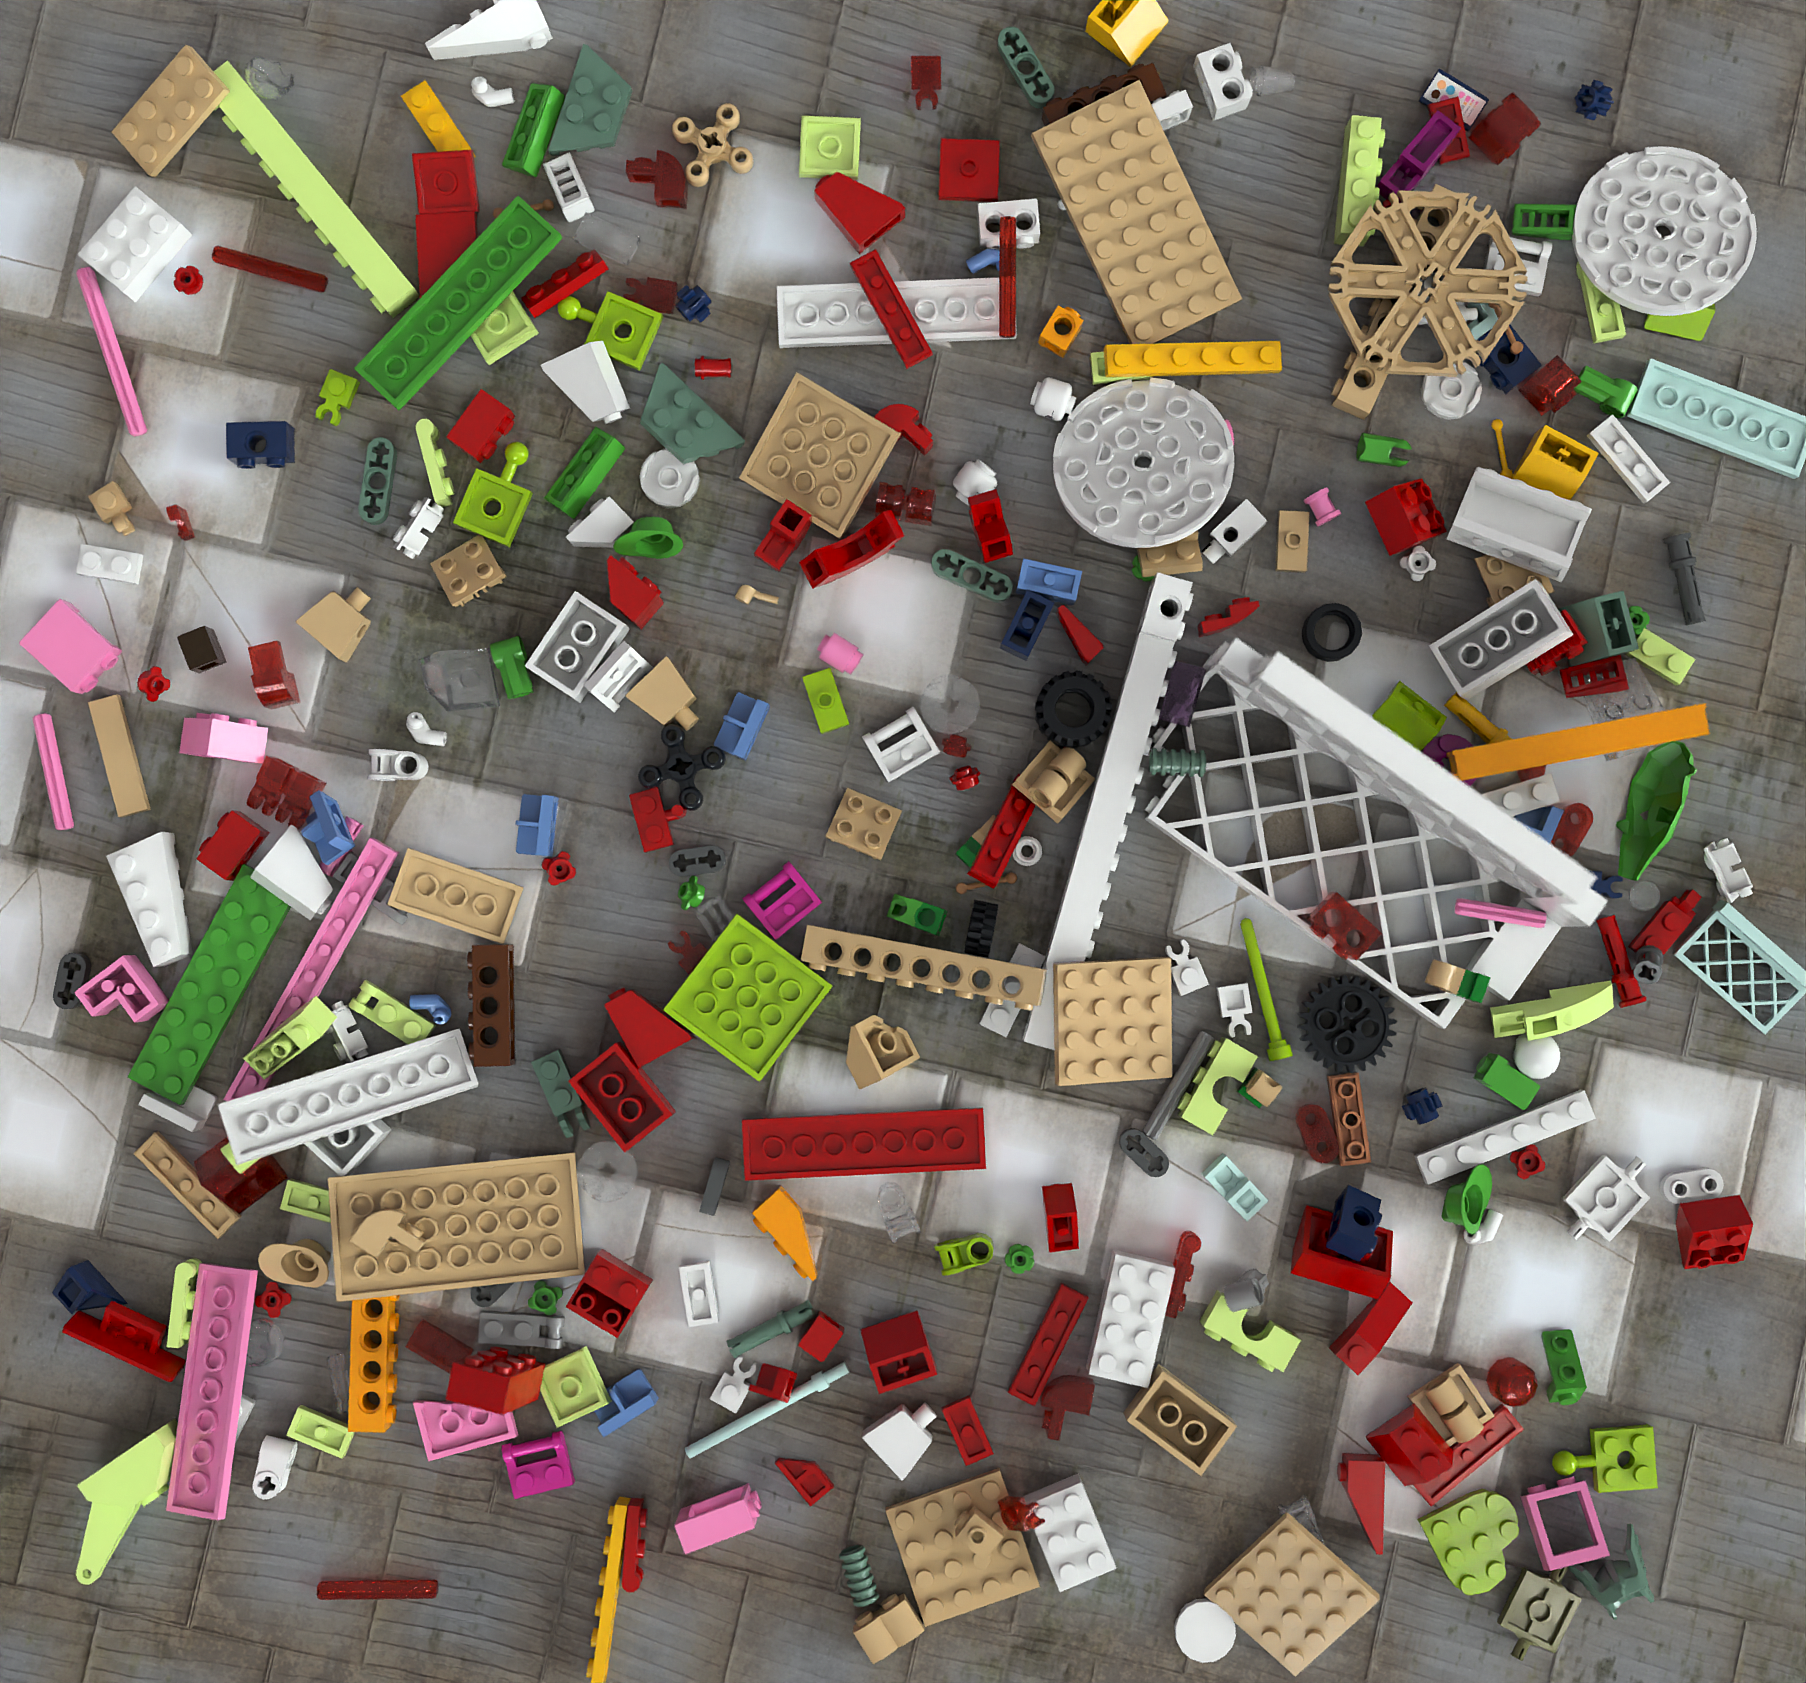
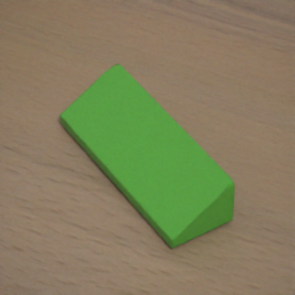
[502,83,565,177]
[544,427,625,519]

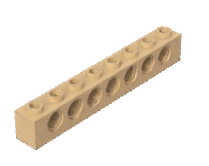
[1331,184,1468,420]
[801,925,1048,1011]

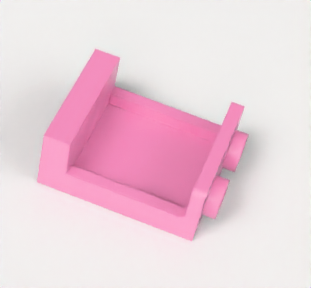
[19,599,122,694]

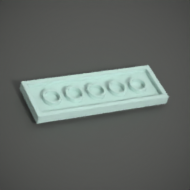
[1627,359,1806,479]

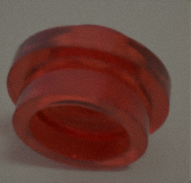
[942,734,972,758]

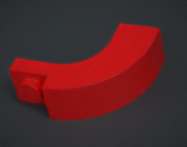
[799,509,905,589]

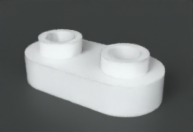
[1660,1168,1724,1204]

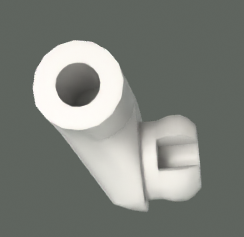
[471,77,515,107]
[406,712,447,746]
[1463,1209,1503,1245]

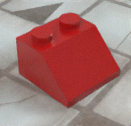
[1366,1403,1453,1486]

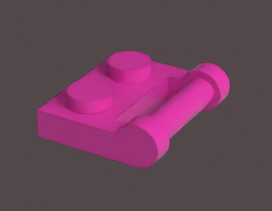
[742,861,823,940]
[502,1430,575,1499]

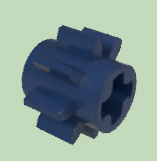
[1574,80,1614,121]
[675,285,712,323]
[1402,1087,1443,1125]

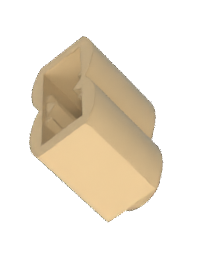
[853,1593,924,1664]

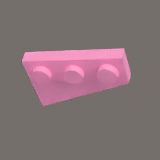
[413,1400,518,1461]

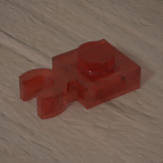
[911,56,941,110]
[623,277,678,314]
[668,930,708,974]
[998,1496,1045,1532]

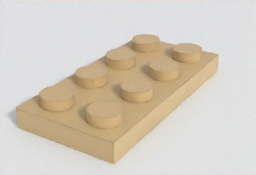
[112,45,230,177]
[387,848,524,944]

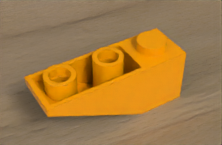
[752,1186,817,1281]

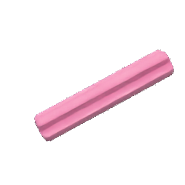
[1455,898,1547,928]

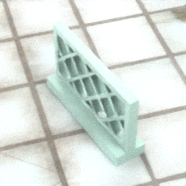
[1672,899,1806,1034]

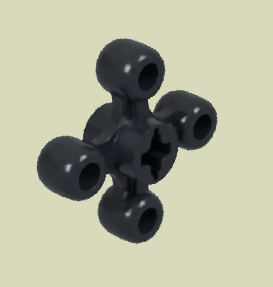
[638,724,726,811]

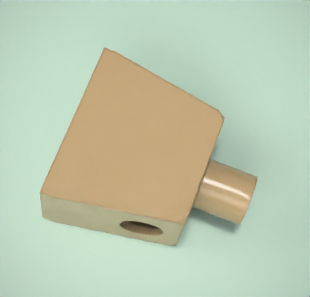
[296,587,371,662]
[625,656,699,731]

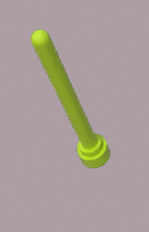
[1240,918,1293,1061]

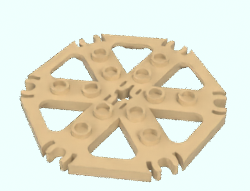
[1328,190,1527,377]

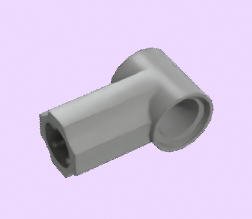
[1224,1269,1269,1312]

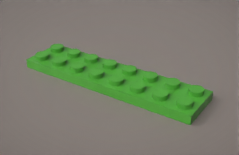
[354,196,563,410]
[127,864,291,1105]

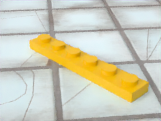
[1104,341,1282,377]
[586,1497,631,1683]

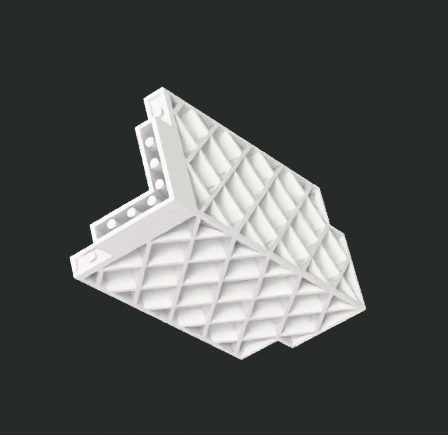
[1145,638,1608,1029]

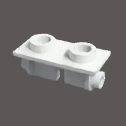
[393,497,444,559]
[1704,838,1753,904]
[326,1001,369,1064]

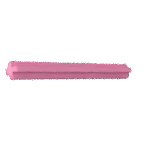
[76,267,147,436]

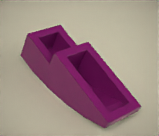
[1377,111,1461,203]

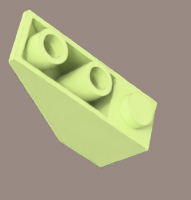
[243,996,337,1080]

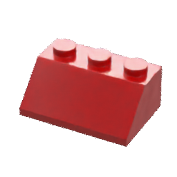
[1291,1205,1393,1299]

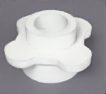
[1400,546,1436,581]

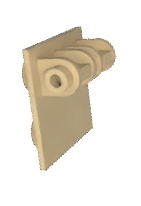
[430,535,507,607]
[1474,554,1555,607]
[825,788,902,860]

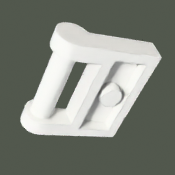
[1484,236,1552,297]
[583,641,653,713]
[862,707,940,783]

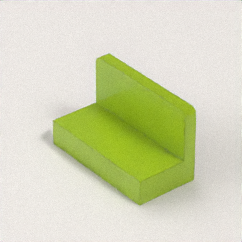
[1644,304,1716,341]
[1372,681,1447,752]

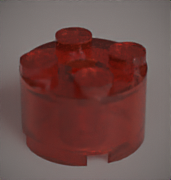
[1468,92,1541,165]

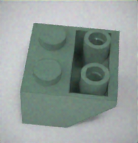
[1558,590,1639,667]

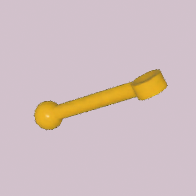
[1491,419,1513,479]

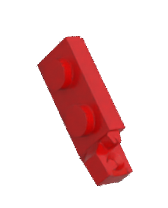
[1628,889,1702,959]

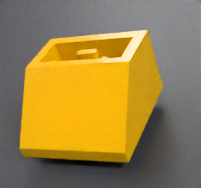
[1085,0,1169,68]
[1511,425,1599,500]

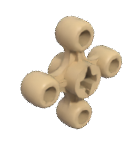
[672,103,753,187]

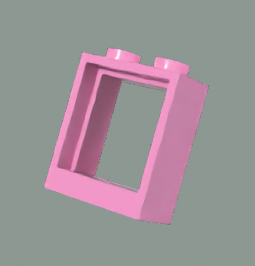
[1520,1476,1610,1571]
[674,1483,762,1554]

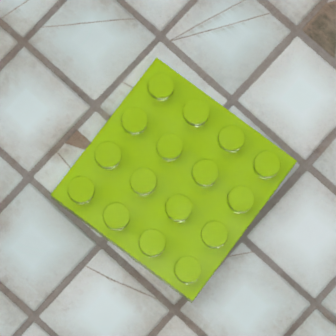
[663,913,833,1082]

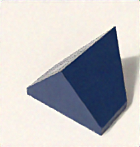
[52,1260,128,1314]

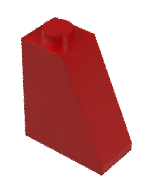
[814,172,905,254]
[604,987,695,1068]

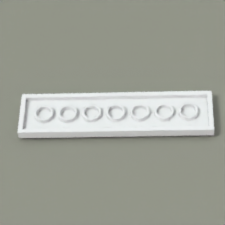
[777,277,1017,348]
[218,1028,479,1165]

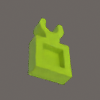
[315,369,360,426]

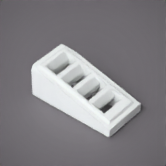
[543,152,595,222]

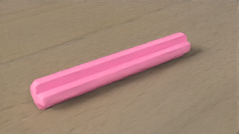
[33,714,74,830]

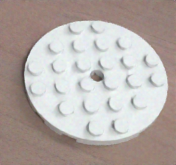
[1572,146,1757,316]
[1053,377,1234,548]

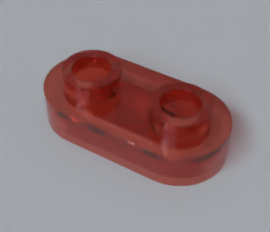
[1550,803,1593,858]
[1295,1104,1339,1163]

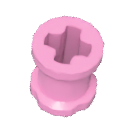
[1303,487,1341,527]

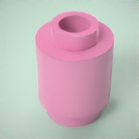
[817,633,863,675]

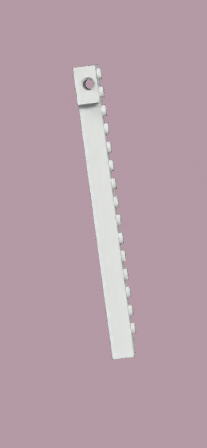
[1022,572,1193,1050]

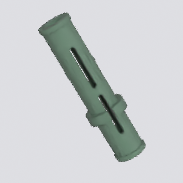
[727,1300,816,1358]

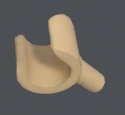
[735,585,779,605]

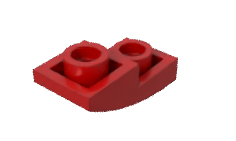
[1197,597,1260,637]

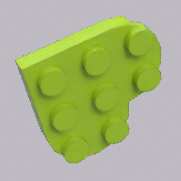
[1417,1489,1519,1595]

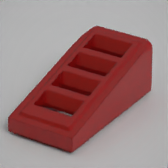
[1056,605,1104,666]
[1559,654,1629,698]

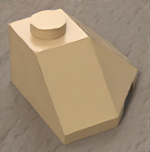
[846,1015,920,1090]

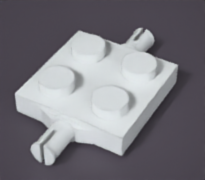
[1562,1155,1650,1242]

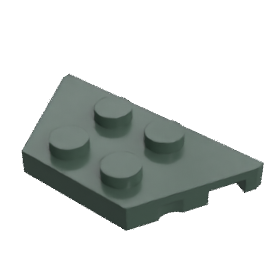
[548,44,632,156]
[640,362,745,464]

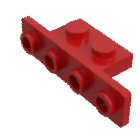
[62,1301,186,1382]

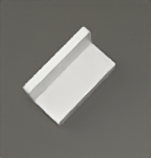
[139,1085,218,1132]

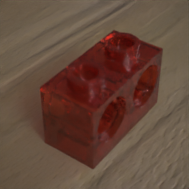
[1518,355,1582,416]
[1306,892,1382,960]

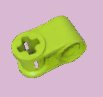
[934,1233,994,1276]

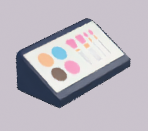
[1419,69,1489,132]

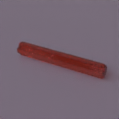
[999,216,1016,338]
[212,246,328,292]
[317,1580,439,1600]

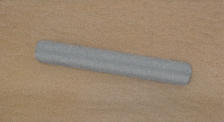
[1143,1031,1214,1140]

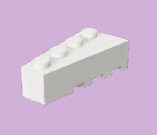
[106,832,193,967]

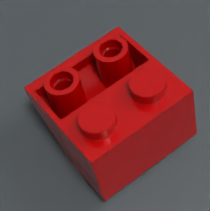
[1365,478,1447,556]
[607,555,664,630]
[1676,1195,1753,1269]
[565,1249,653,1338]
[860,1310,937,1394]

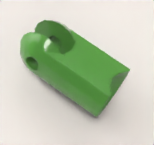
[1356,433,1412,467]

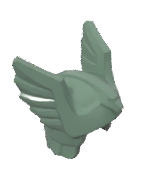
[1568,1524,1654,1620]

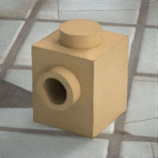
[954,1506,1004,1561]

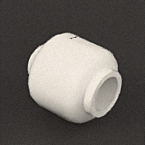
[1030,377,1077,421]
[953,459,997,505]

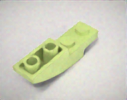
[1490,980,1614,1041]

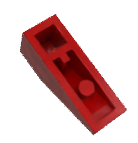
[1329,1281,1413,1376]
[1337,1453,1385,1555]

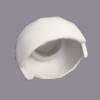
[1513,1033,1560,1079]

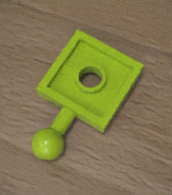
[557,291,663,371]
[453,442,533,548]
[1552,1424,1658,1493]

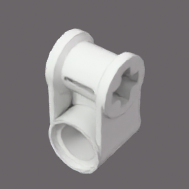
[368,749,429,781]
[252,1435,298,1499]

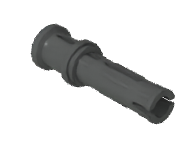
[1663,532,1706,625]

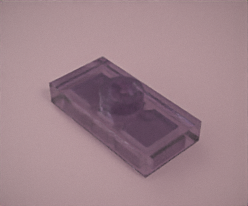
[1159,661,1206,727]

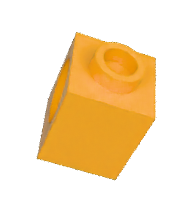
[1038,305,1084,358]

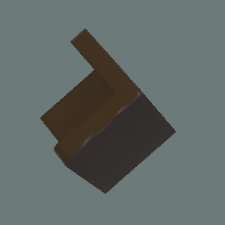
[177,626,227,674]

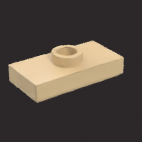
[1275,510,1309,573]

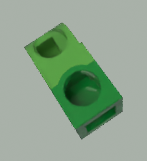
[887,894,948,936]

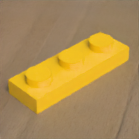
[401,80,476,158]

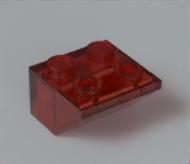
[194,1137,288,1214]

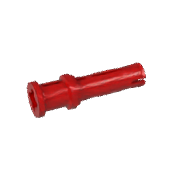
[1596,915,1647,1008]

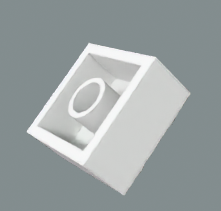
[1151,90,1193,131]

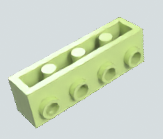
[1334,115,1385,247]

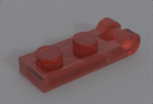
[1165,1230,1201,1319]

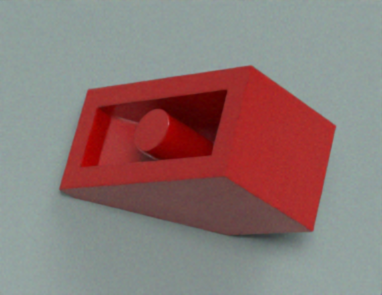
[1042,1183,1079,1252]

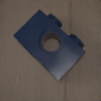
[1476,325,1542,394]
[226,421,295,469]
[1000,590,1054,661]
[1325,1185,1382,1262]

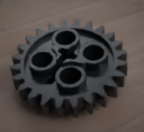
[1297,975,1397,1073]

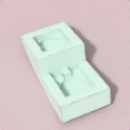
[1201,1153,1268,1221]

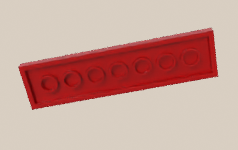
[742,1107,986,1181]

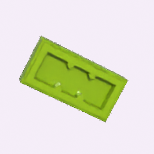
[802,668,849,734]

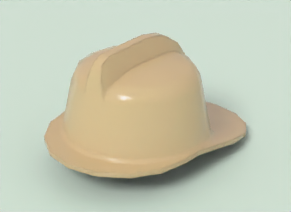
[258,1239,331,1288]

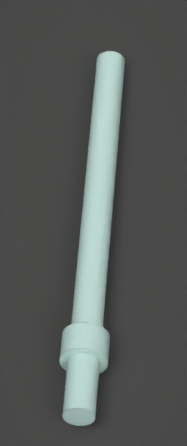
[685,1362,850,1459]

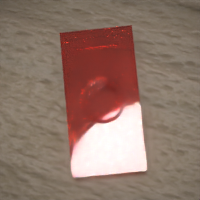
[405,1319,474,1374]

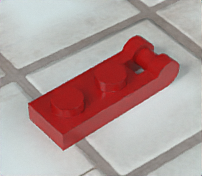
[622,1498,648,1593]

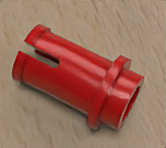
[695,356,731,380]

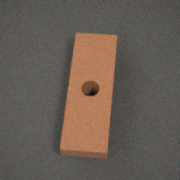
[1327,1072,1371,1166]

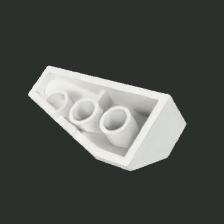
[425,0,553,60]

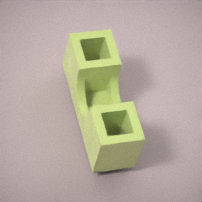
[1177,1037,1258,1135]
[1200,1290,1301,1372]

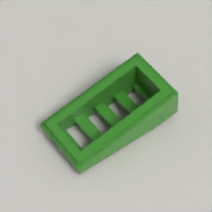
[1512,204,1576,240]

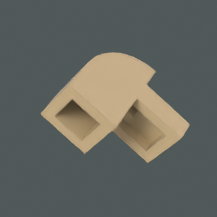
[350,1209,426,1258]

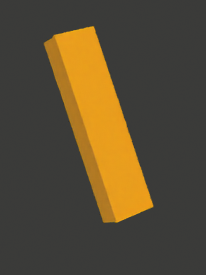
[1446,703,1710,781]

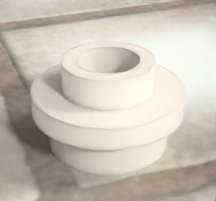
[1012,836,1042,866]

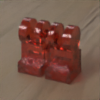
[875,482,936,526]
[247,756,327,830]

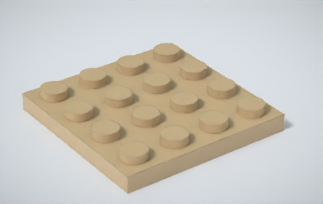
[739,372,901,539]
[1053,957,1172,1086]
[885,1468,1040,1627]
[1204,1512,1380,1676]

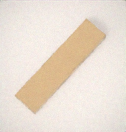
[88,694,151,818]
[133,1131,242,1239]

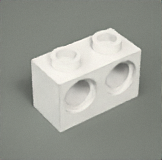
[1193,43,1252,121]
[977,199,1040,250]

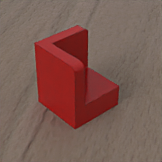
[798,1310,844,1362]
[748,1363,797,1403]

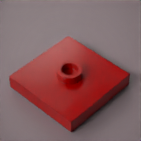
[939,138,1000,202]
[412,150,480,214]

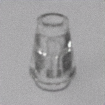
[1249,65,1295,96]

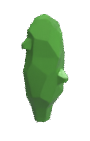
[1616,741,1697,881]

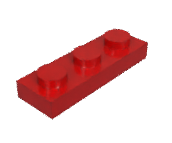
[521,249,609,318]

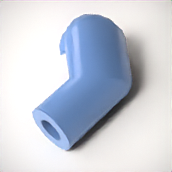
[966,249,1012,273]
[409,994,451,1025]

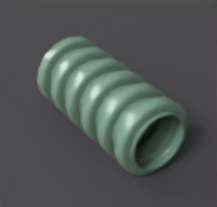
[1149,748,1206,777]
[839,1545,879,1607]

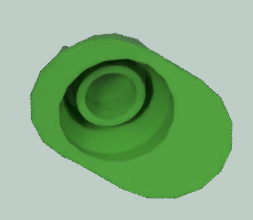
[613,516,683,559]
[1441,1164,1492,1234]

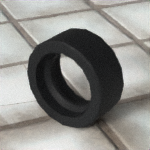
[1302,603,1362,662]

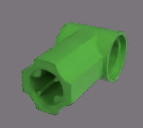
[1572,365,1638,418]
[490,636,534,699]

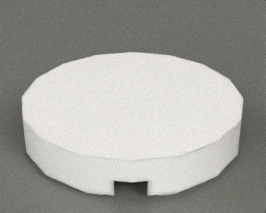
[1420,361,1482,420]
[640,448,700,508]
[1174,1598,1236,1663]

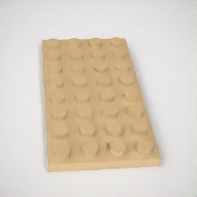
[1031,80,1242,344]
[328,1152,585,1302]

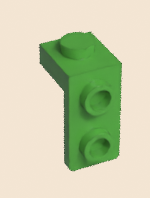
[1473,1053,1540,1110]
[1541,1329,1587,1405]

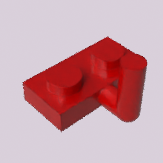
[629,787,686,853]

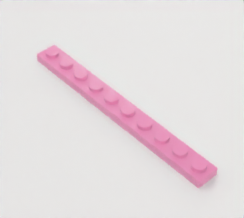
[223,838,399,1101]

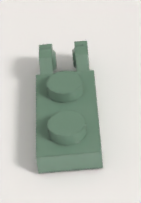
[531,1049,591,1138]

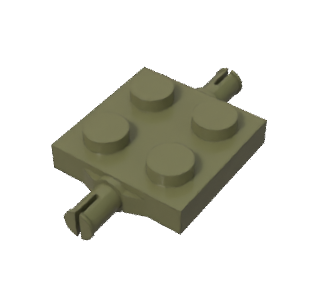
[1497,1566,1582,1661]

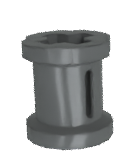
[1633,945,1664,984]

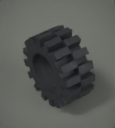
[964,900,998,958]

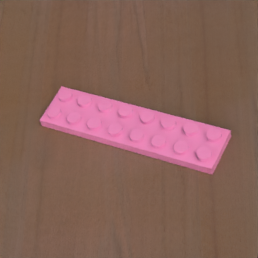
[166,1263,258,1520]

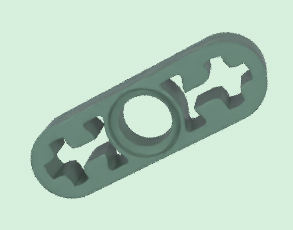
[997,27,1054,109]
[358,437,397,525]
[931,549,1013,603]

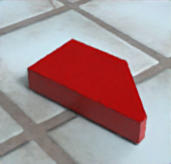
[775,1458,834,1507]

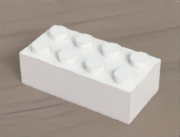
[1429,579,1574,700]
[1086,1249,1175,1388]

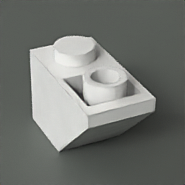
[566,496,634,548]

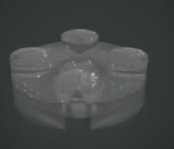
[920,674,980,735]
[576,1140,638,1202]

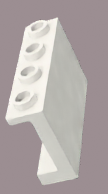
[1447,467,1592,582]

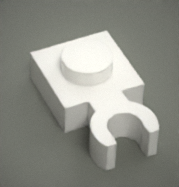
[1165,939,1209,996]
[1216,983,1253,1038]
[710,1355,757,1414]

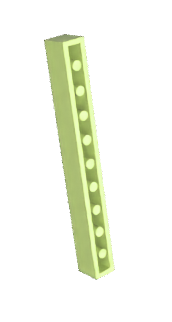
[213,60,420,318]

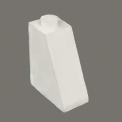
[541,341,630,424]
[250,824,333,920]

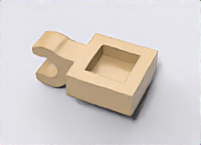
[88,481,135,537]

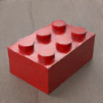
[568,1041,676,1153]
[445,1346,545,1415]

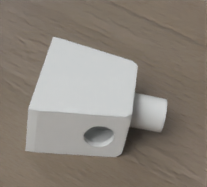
[1201,499,1267,564]
[862,1403,937,1480]

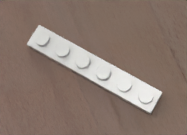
[1414,1090,1596,1185]

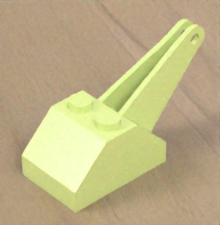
[76,1419,178,1585]

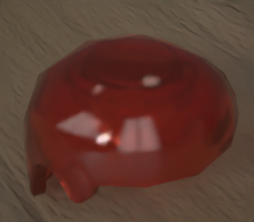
[1486,1357,1538,1407]

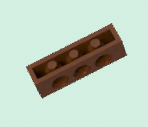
[1041,63,1167,126]
[467,944,515,1067]

